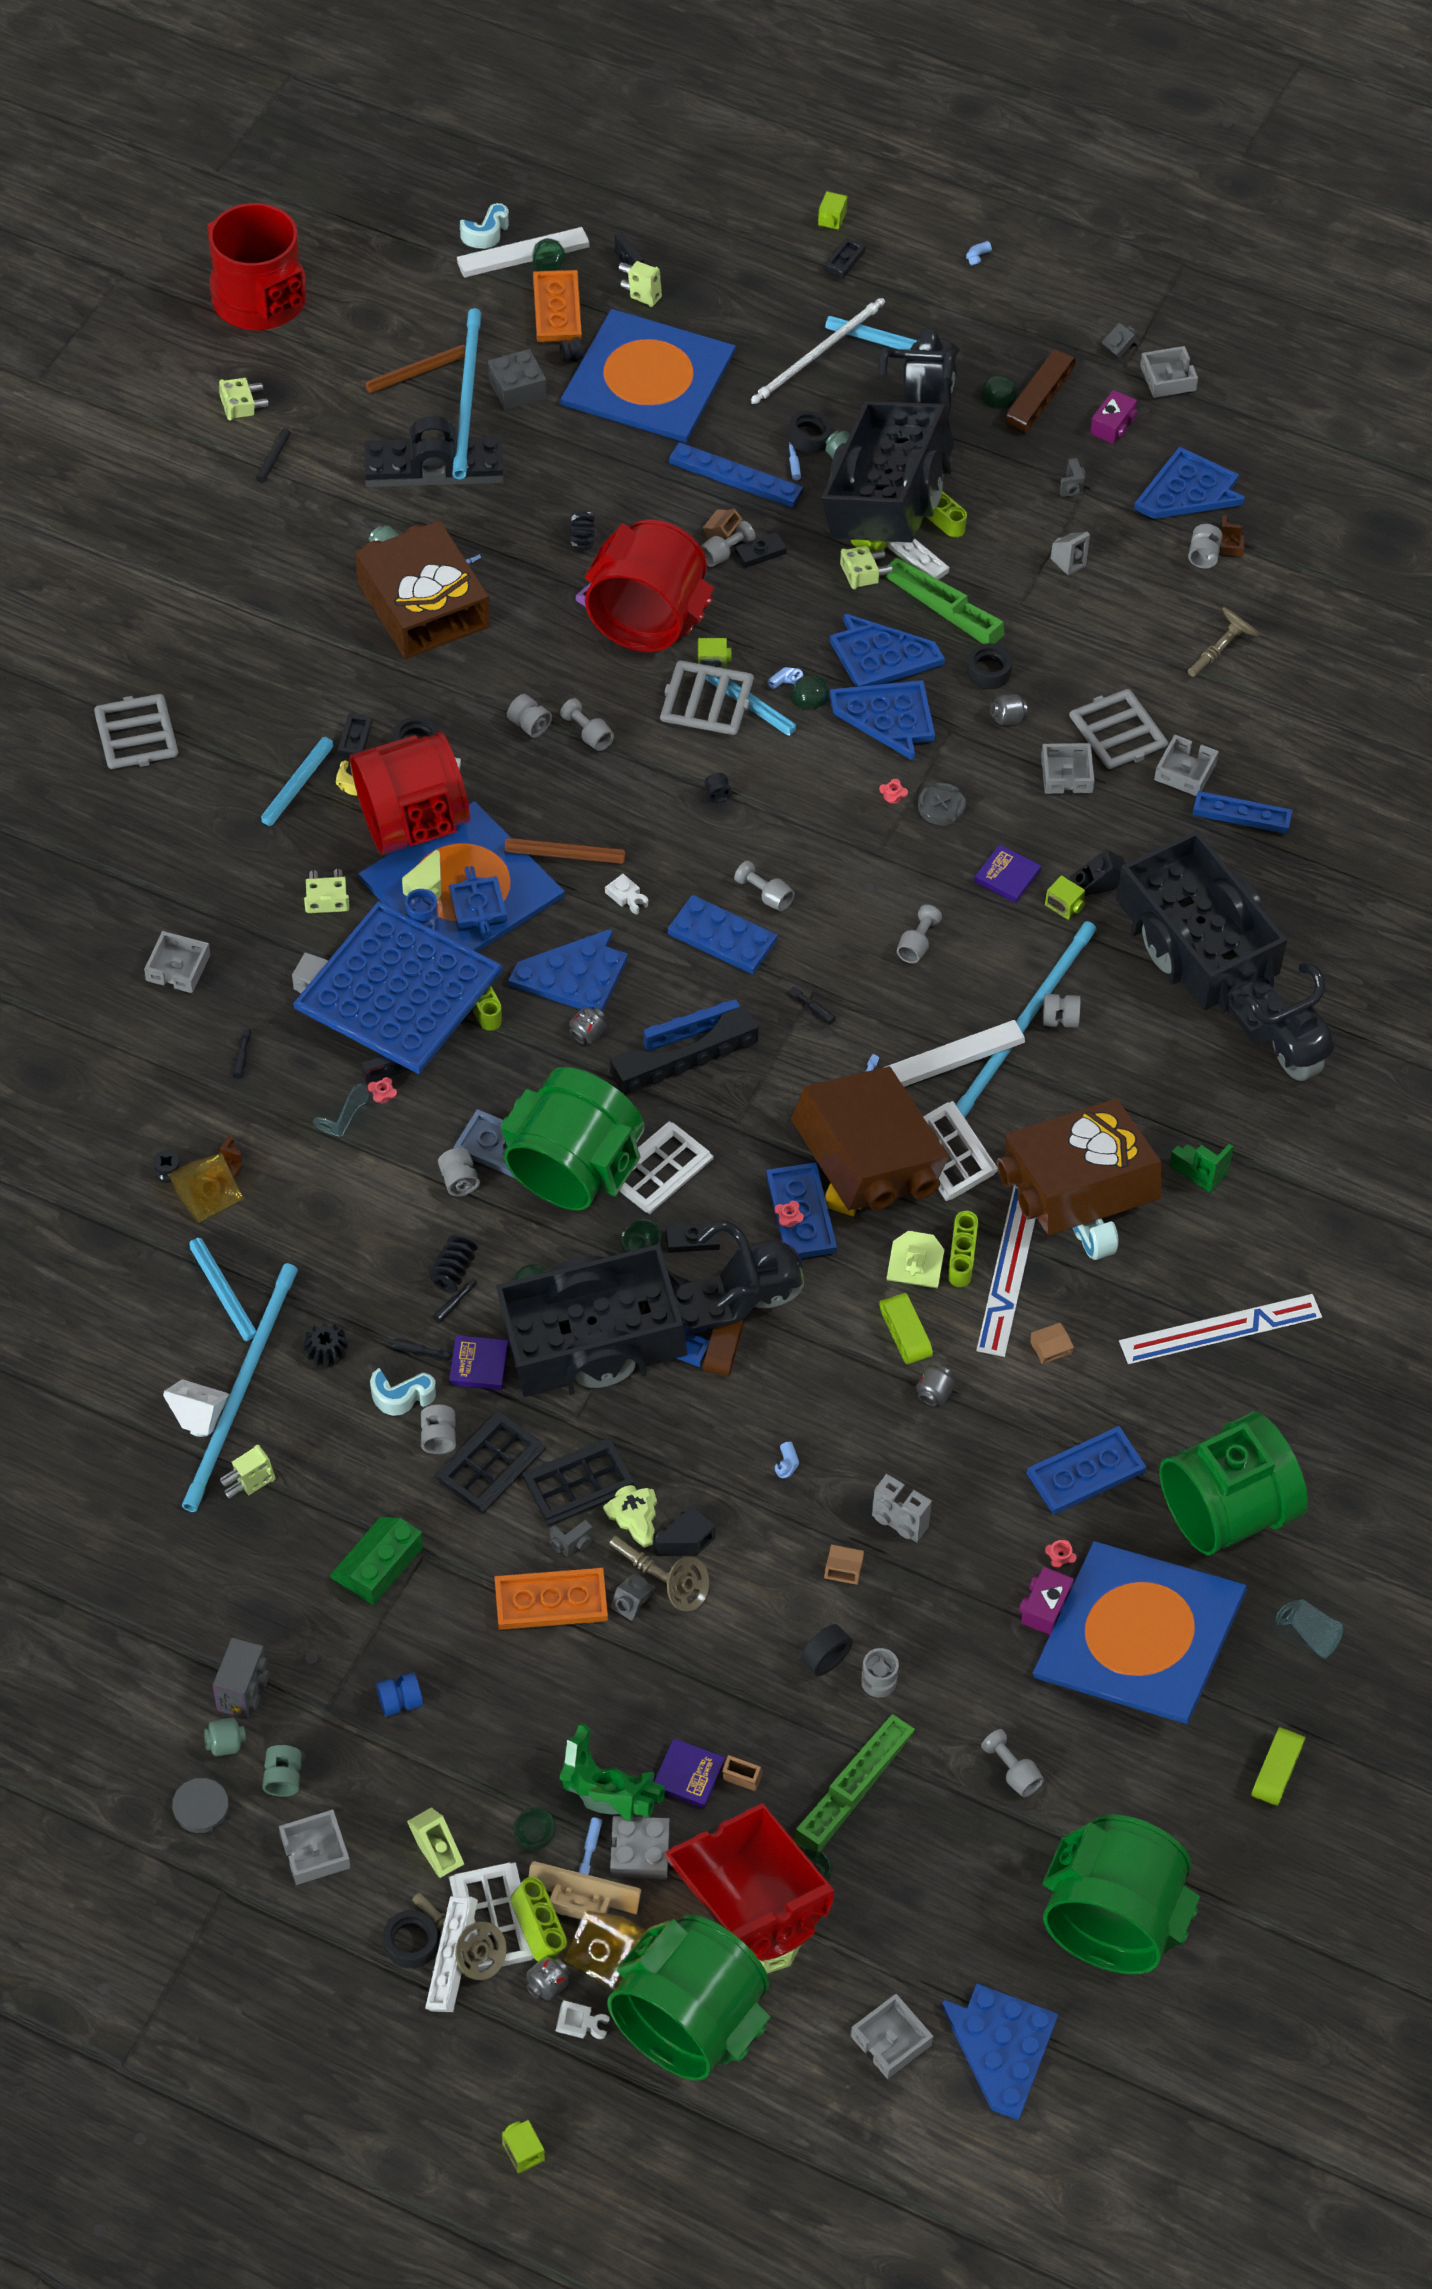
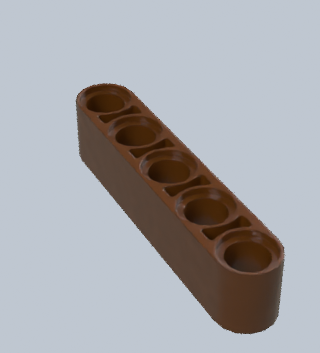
[1005,349,1076,433]
[703,1317,746,1377]

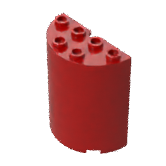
[665,1803,834,1961]

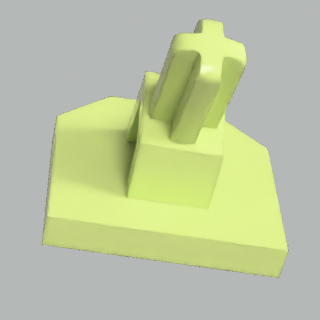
[887,1231,944,1289]

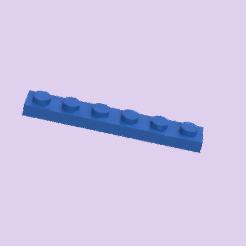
[669,442,803,508]

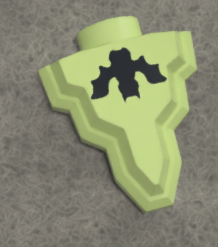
[603,1485,657,1548]

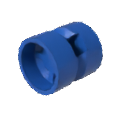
[405,888,439,930]
[376,1672,423,1717]

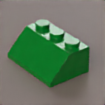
[330,1517,423,1606]

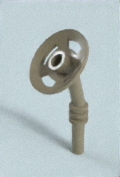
[1188,606,1260,677]
[609,1536,709,1612]
[412,1893,506,1980]

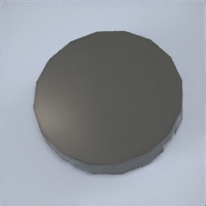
[918,783,966,826]
[172,1778,229,1833]

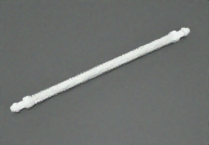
[751,298,885,404]

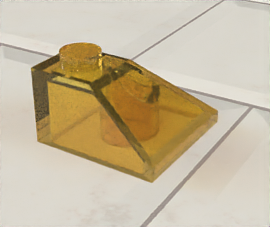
[168,1153,243,1223]
[564,1910,646,1989]

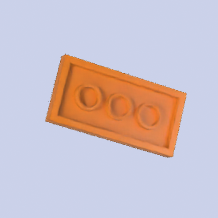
[533,270,582,342]
[495,1568,608,1630]

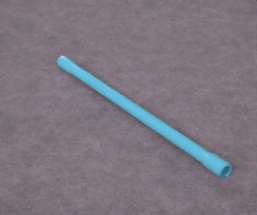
[452,308,481,479]
[956,921,1097,1118]
[182,1263,298,1512]

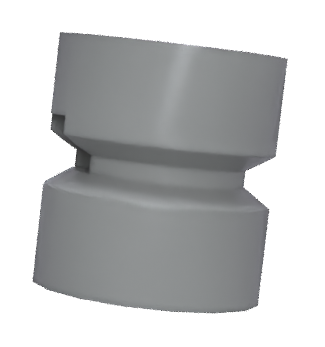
[1188,524,1222,568]
[507,694,552,738]
[1043,993,1080,1028]
[438,1148,480,1196]
[421,1405,456,1454]
[861,1648,899,1698]

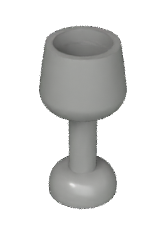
[700,521,756,567]
[560,698,614,751]
[734,860,795,911]
[897,905,942,963]
[981,1729,1044,1797]

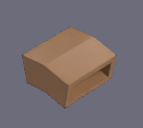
[703,508,742,539]
[1031,1323,1074,1365]
[824,1545,864,1585]
[722,1755,763,1792]

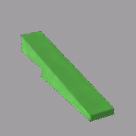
[883,558,1004,644]
[794,1714,915,1856]

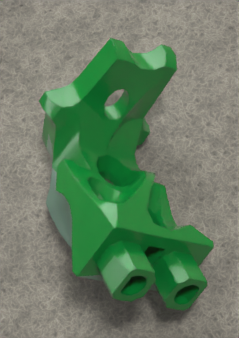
[560,1723,665,1821]

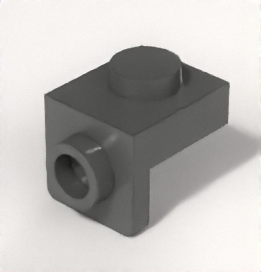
[1101,322,1141,358]
[1060,458,1086,497]
[550,1520,593,1558]
[610,1574,656,1620]

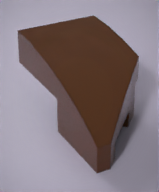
[1220,515,1244,556]
[207,1135,242,1187]

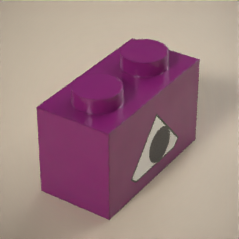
[1090,390,1138,444]
[1019,1567,1074,1635]

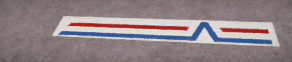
[976,1185,1035,1357]
[1119,1294,1322,1364]

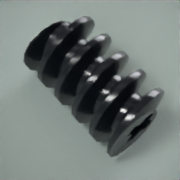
[429,1234,478,1293]

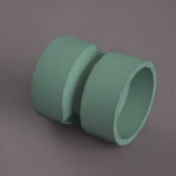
[262,1745,302,1797]

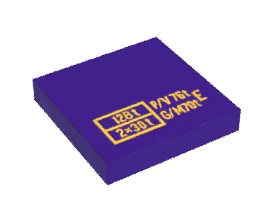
[974,844,1041,903]
[449,1335,508,1390]
[654,1738,725,1809]

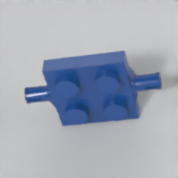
[449,866,507,938]

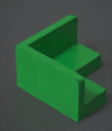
[1169,1143,1234,1193]

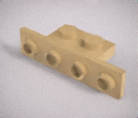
[529,1861,641,1925]

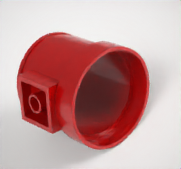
[207,203,307,330]
[584,520,714,652]
[350,732,470,855]

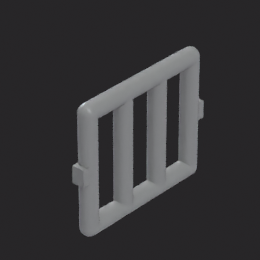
[660,660,754,735]
[1069,689,1168,769]
[94,694,178,769]

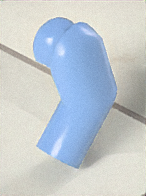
[966,241,992,266]
[767,667,803,689]
[774,1442,799,1478]

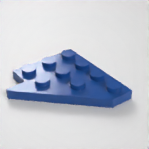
[1134,447,1245,519]
[830,614,945,687]
[829,680,935,760]
[508,930,628,1012]
[942,1984,1058,2120]

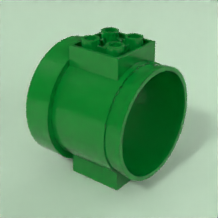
[501,1067,644,1210]
[1160,1411,1308,1556]
[1042,1814,1200,1974]
[608,1915,770,2081]

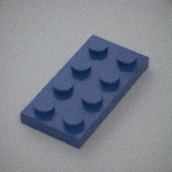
[668,895,778,975]
[766,1162,837,1259]
[1026,1426,1146,1515]

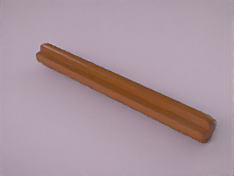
[365,344,466,394]
[504,838,625,864]

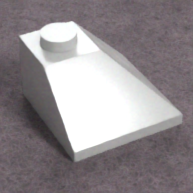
[163,1379,230,1437]

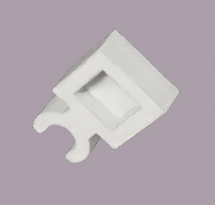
[605,874,648,914]
[556,2000,610,2039]

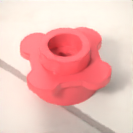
[879,779,908,804]
[368,1077,397,1103]
[775,1201,804,1227]
[1045,1540,1076,1568]

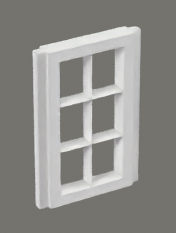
[923,1101,998,1201]
[619,1121,713,1214]
[449,1862,534,1971]

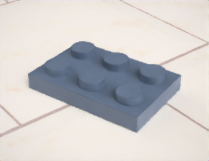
[454,1109,515,1178]

